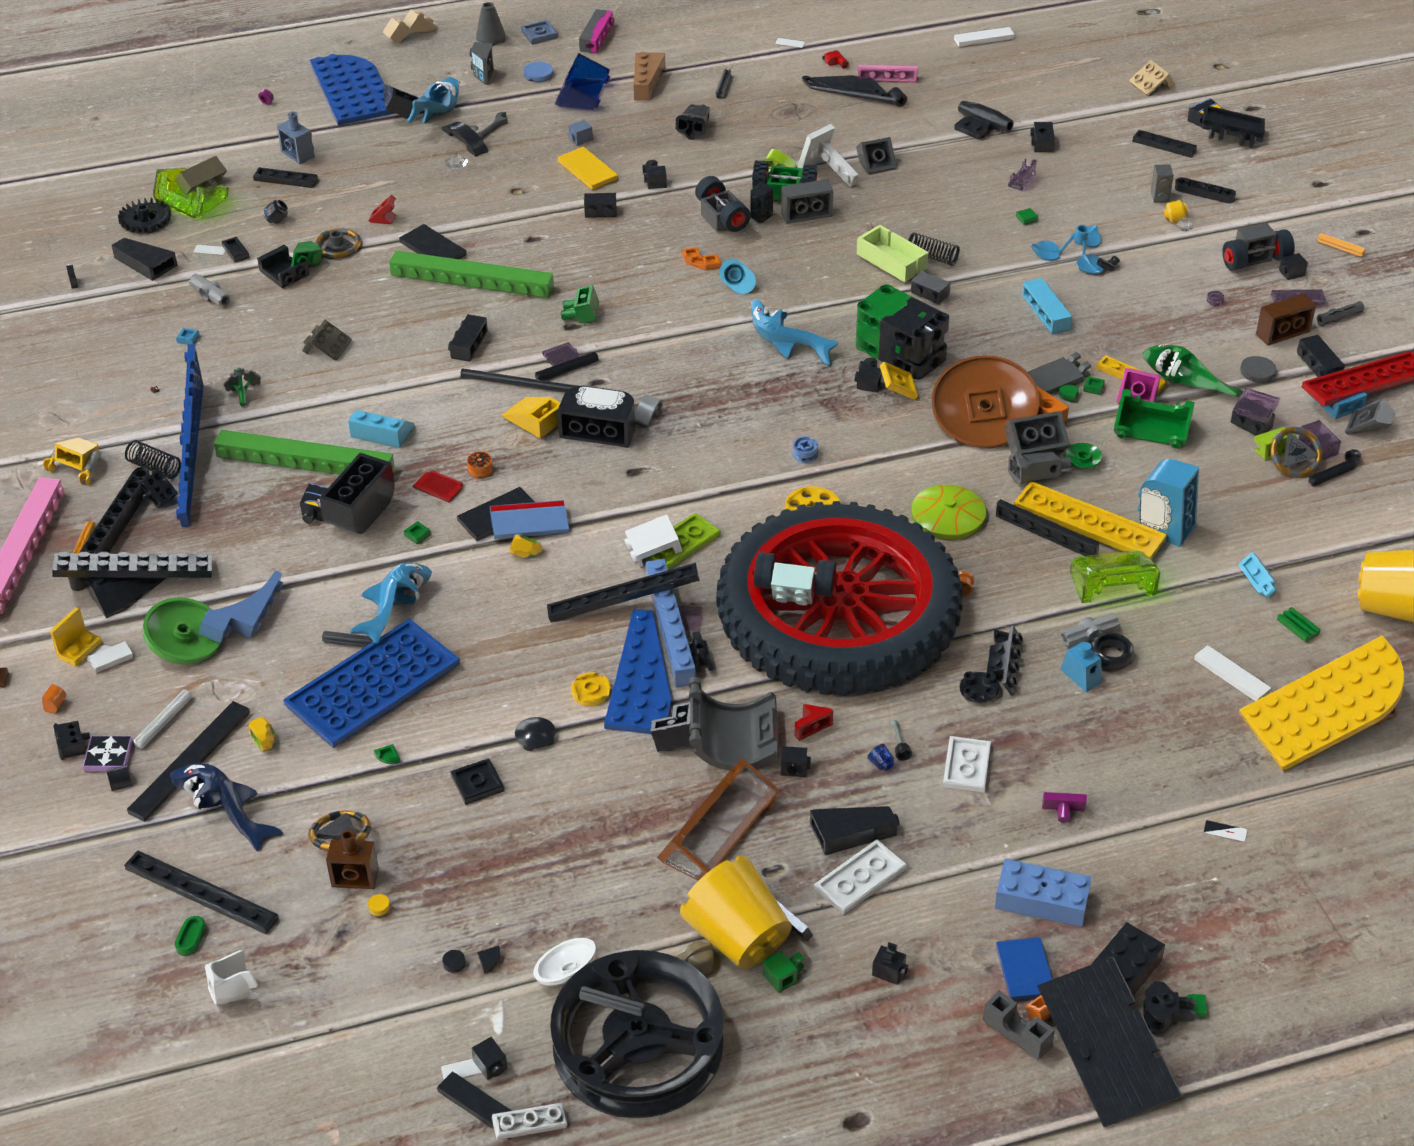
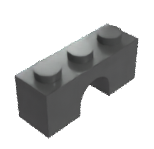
[983,990,1055,1060]

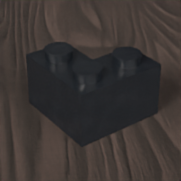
[651,702,691,752]

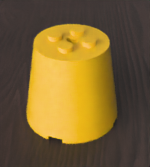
[1358,549,1414,623]
[680,856,792,970]

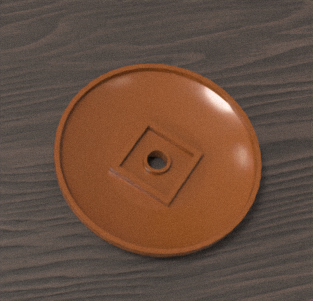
[931,355,1039,448]

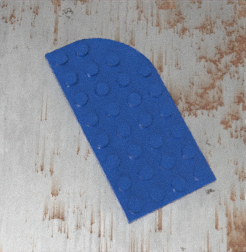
[310,54,396,125]

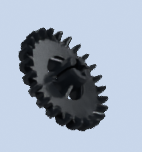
[118,197,172,233]

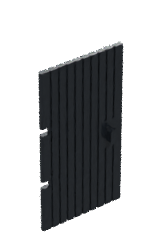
[1037,956,1182,1128]

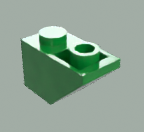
[291,241,323,267]

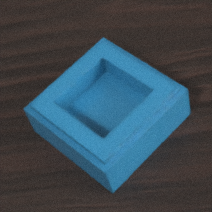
[176,328,200,345]

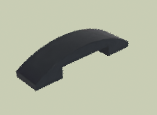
[442,122,488,157]

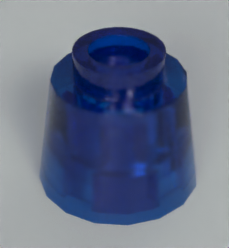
[867,744,894,771]

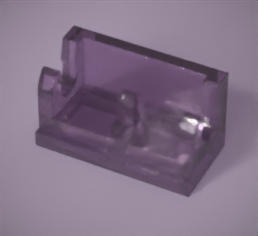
[1008,159,1037,191]

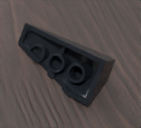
[86,577,166,618]

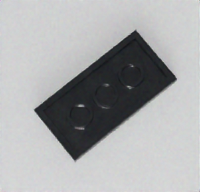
[399,224,467,259]
[457,487,535,541]

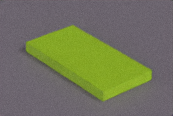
[646,513,721,570]

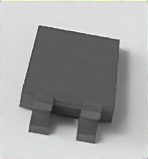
[1027,352,1091,395]

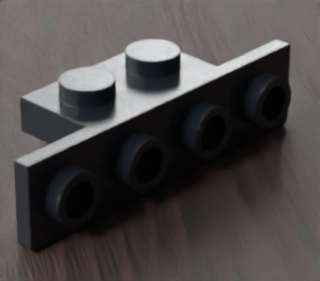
[987,626,1023,696]

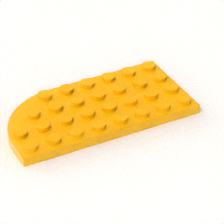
[1239,636,1404,771]

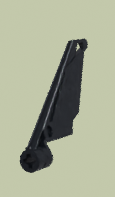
[802,75,908,107]

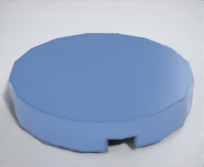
[523,62,553,82]

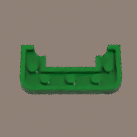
[1114,389,1195,449]

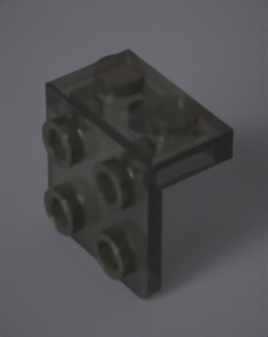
[302,319,352,360]

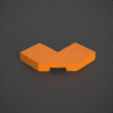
[682,247,721,271]

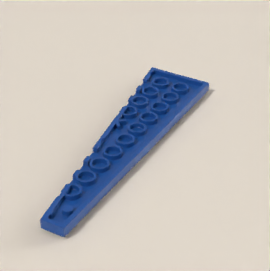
[176,344,204,527]

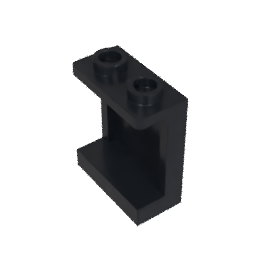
[257,245,309,288]

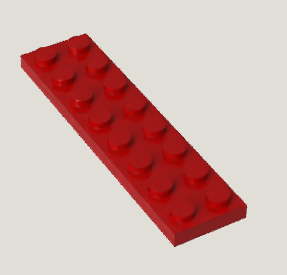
[1301,351,1414,407]

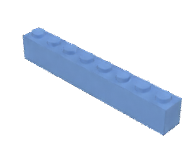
[646,559,695,687]

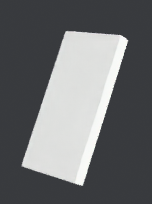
[814,839,907,915]

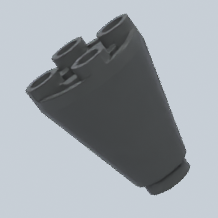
[476,2,505,46]

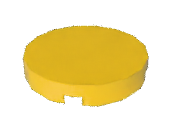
[571,672,611,706]

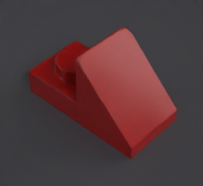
[368,194,396,224]
[794,704,834,741]

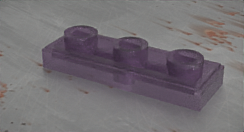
[1271,289,1326,306]

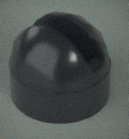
[1345,449,1361,463]

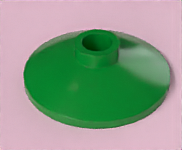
[1065,443,1102,468]

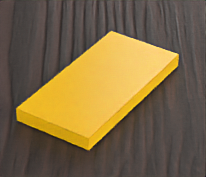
[558,146,618,190]

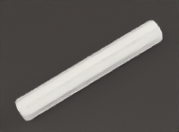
[134,689,192,749]

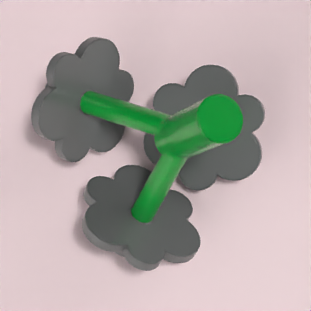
[224,368,261,406]

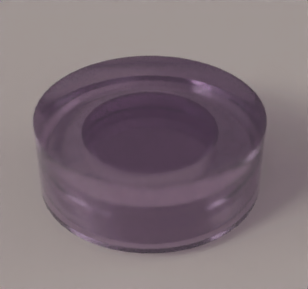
[1207,291,1224,306]

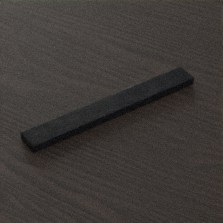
[547,562,700,623]
[127,701,250,822]
[124,850,279,934]

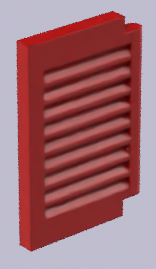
[413,470,463,503]

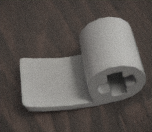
[635,394,663,427]

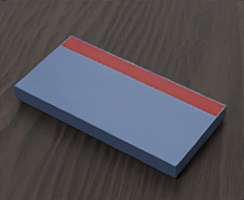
[490,500,569,539]

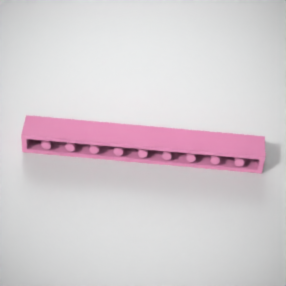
[0,477,65,616]

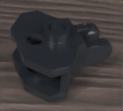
[1143,981,1196,1034]

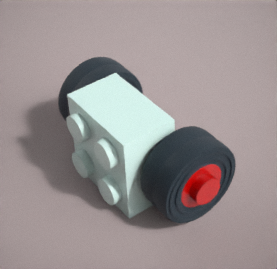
[752,552,838,605]

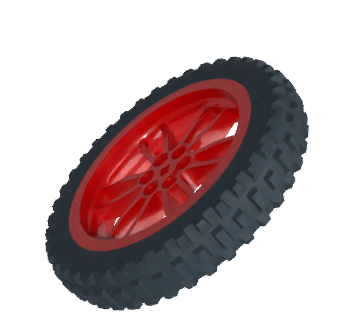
[716,501,963,696]

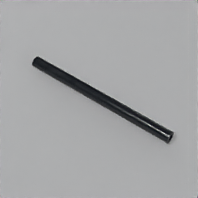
[460,368,578,392]

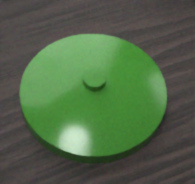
[142,597,221,664]

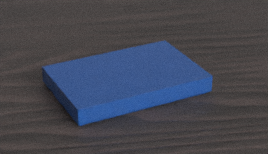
[996,937,1052,1001]

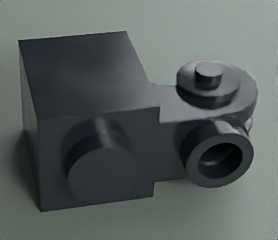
[642,160,667,189]
[854,358,882,393]

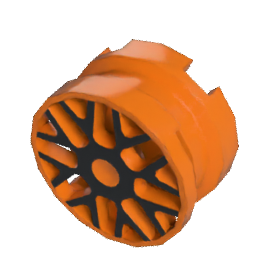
[467,451,493,479]

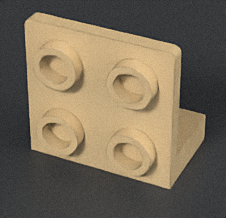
[1129,60,1175,96]

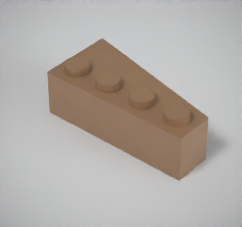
[633,52,666,100]

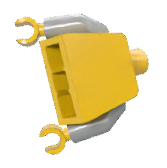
[43,438,99,486]

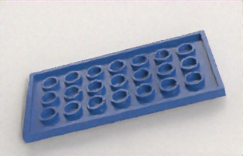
[283,618,460,748]

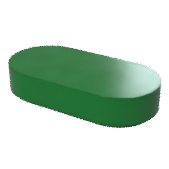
[175,916,206,956]

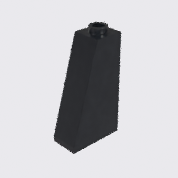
[111,238,178,281]
[810,806,900,855]

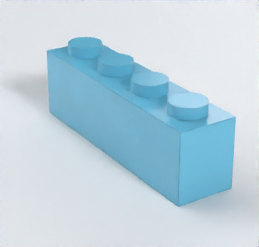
[1022,278,1073,334]

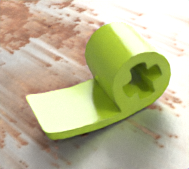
[764,149,796,169]

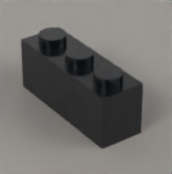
[448,314,488,362]
[1297,335,1345,377]

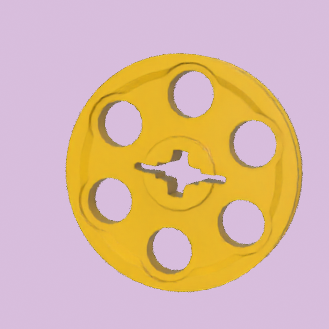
[785,486,840,511]

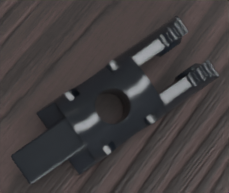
[689,631,713,672]

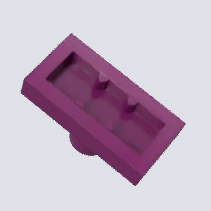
[1042,792,1087,823]

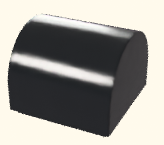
[106,765,132,791]

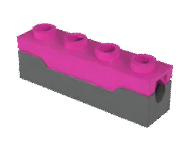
[579,9,615,53]

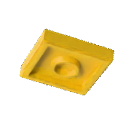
[880,362,918,400]

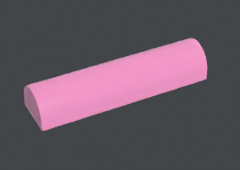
[858,65,918,82]

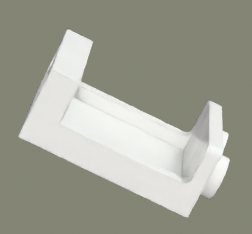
[624,514,682,568]

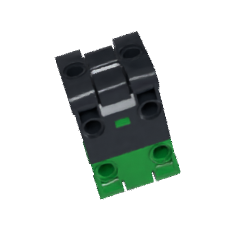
[855,284,949,380]

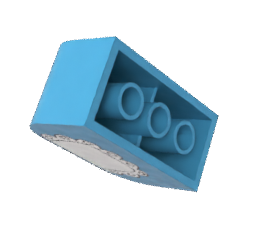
[1138,459,1199,547]

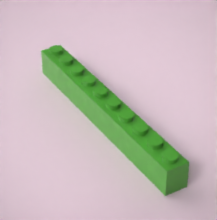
[389,251,554,298]
[214,430,395,475]

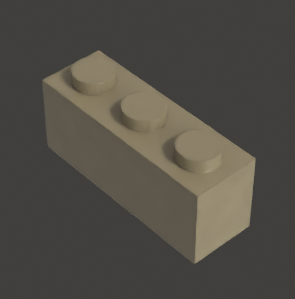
[175,156,227,195]

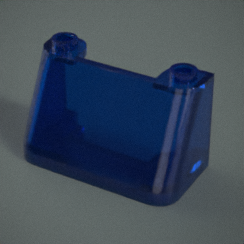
[555,53,610,110]

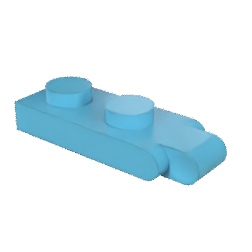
[1238,552,1277,598]

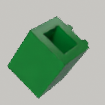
[763,951,805,993]

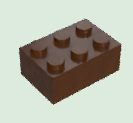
[1256,293,1316,346]

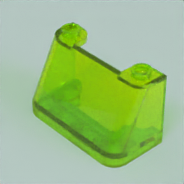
[153,167,229,218]
[1070,550,1160,603]

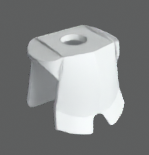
[205,950,259,1006]

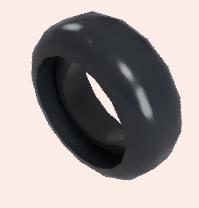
[1091,633,1134,670]

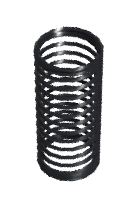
[908,232,960,266]
[125,440,181,479]

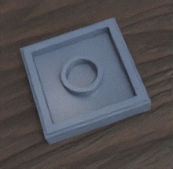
[521,20,558,44]

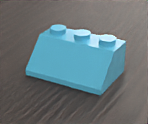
[348,410,414,448]

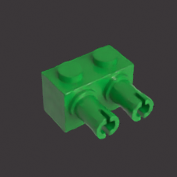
[560,285,599,323]

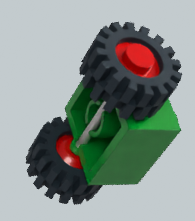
[752,160,818,201]

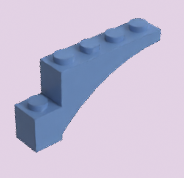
[199,570,283,643]

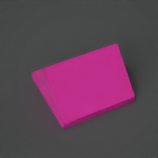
[1116,367,1160,403]

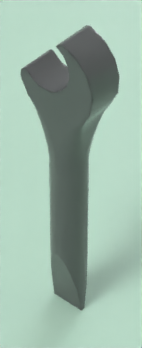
[477,112,508,138]

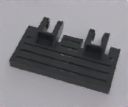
[1202,105,1265,148]

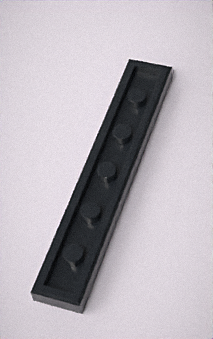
[996,499,1100,560]

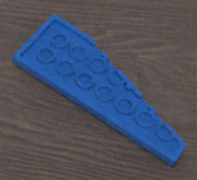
[604,609,672,734]

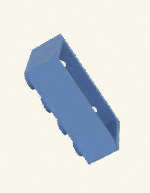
[995,859,1092,927]

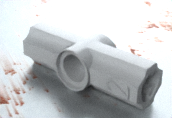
[189,273,231,307]
[1060,613,1120,647]

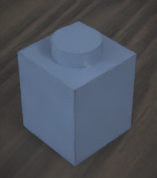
[568,120,593,146]

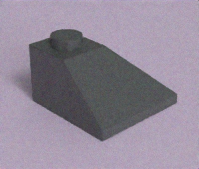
[1345,398,1395,434]

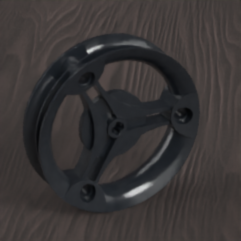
[550,950,723,1118]

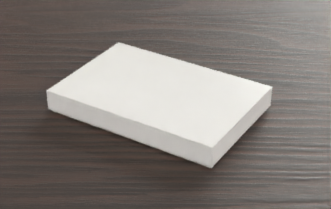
[943,736,991,793]

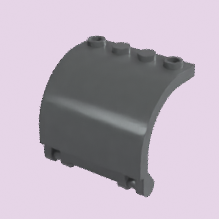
[689,677,779,770]

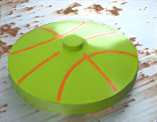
[911,485,986,540]

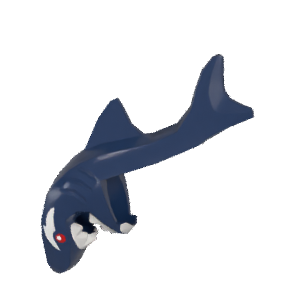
[170,763,283,851]

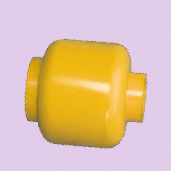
[1163,200,1188,223]

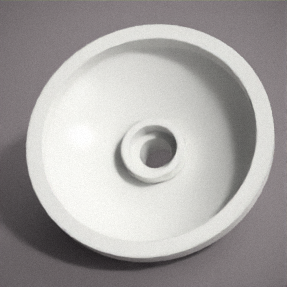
[534,938,597,986]

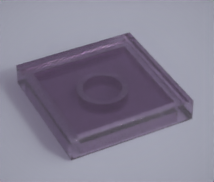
[1233,388,1280,424]

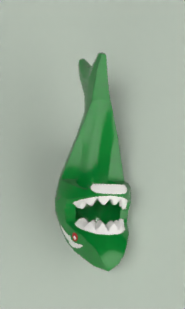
[1143,344,1245,397]

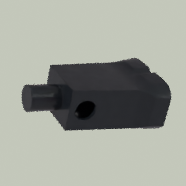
[675,104,710,140]

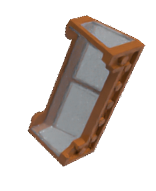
[657,758,780,881]

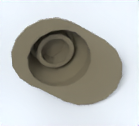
[676,941,720,976]

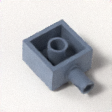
[277,111,315,164]

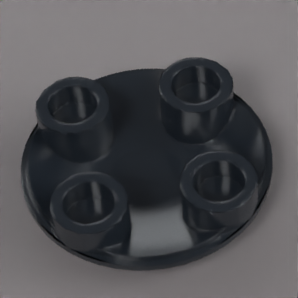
[959,671,1000,703]
[515,717,556,751]

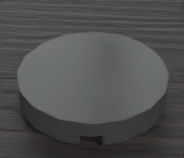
[1240,356,1276,383]

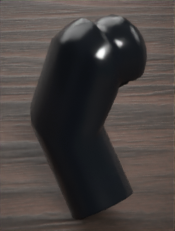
[1097,256,1120,271]

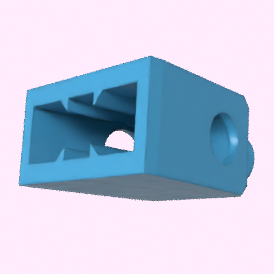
[1061,642,1101,692]

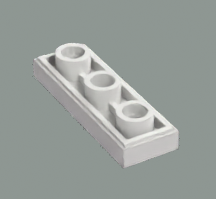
[492,1103,567,1140]

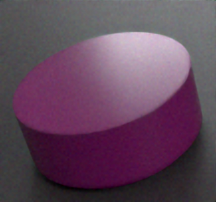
[258,89,274,104]

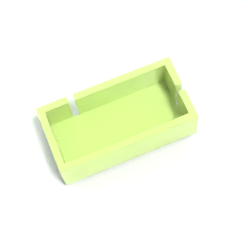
[857,225,928,282]

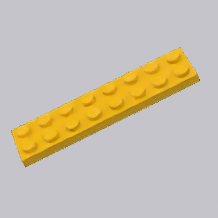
[1014,481,1167,562]

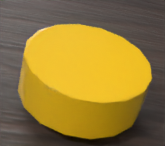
[368,894,390,916]

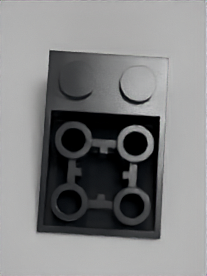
[383,84,419,119]

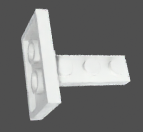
[797,124,858,187]

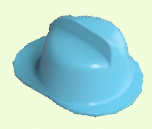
[719,259,756,294]

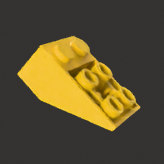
[501,397,560,439]

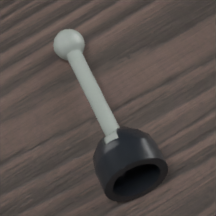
[891,720,912,761]

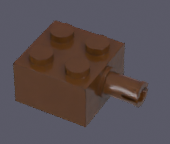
[326,830,379,889]

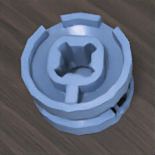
[793,436,818,463]

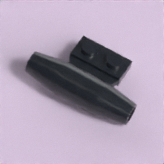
[954,101,1014,139]

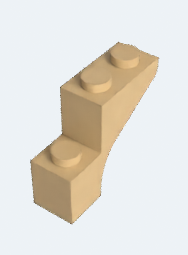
[383,9,437,44]

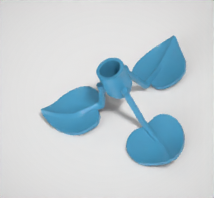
[1031,225,1103,274]

